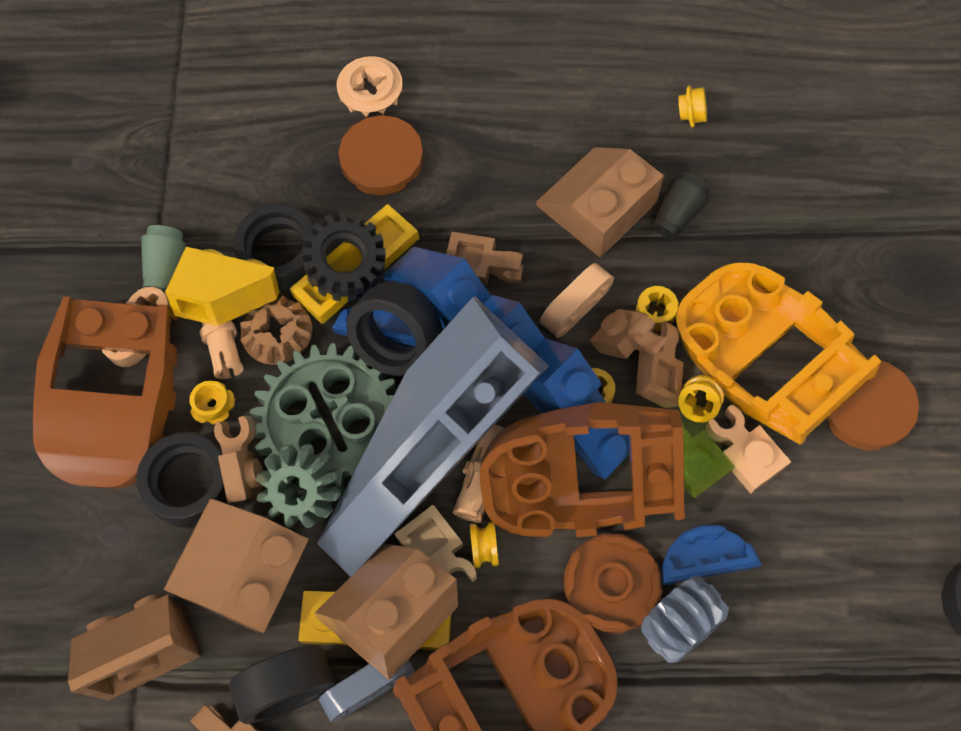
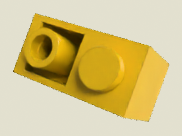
[165,247,279,326]

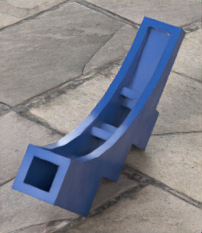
[382,247,630,479]

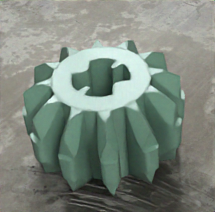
[255,444,341,528]

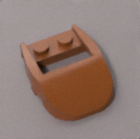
[33,296,177,489]
[479,402,685,538]
[392,599,617,731]

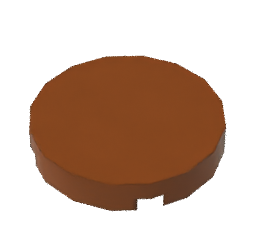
[338,115,424,196]
[826,358,920,451]
[564,534,662,634]

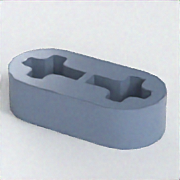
[319,660,415,723]

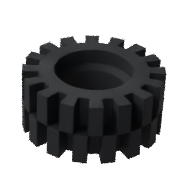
[302,212,386,302]

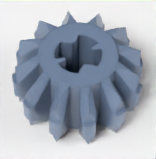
[641,576,729,663]

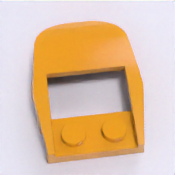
[676,263,881,445]

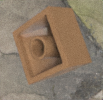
[536,147,664,258]
[163,499,309,633]
[315,544,458,680]
[68,593,202,701]

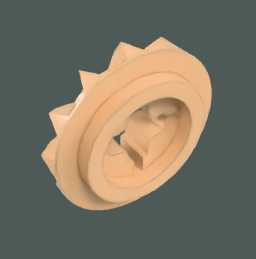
[337,56,403,118]

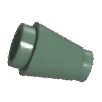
[141,225,186,293]

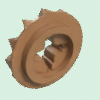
[240,295,312,365]

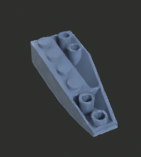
[317,297,549,577]

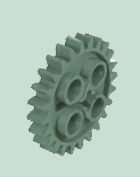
[250,343,397,492]

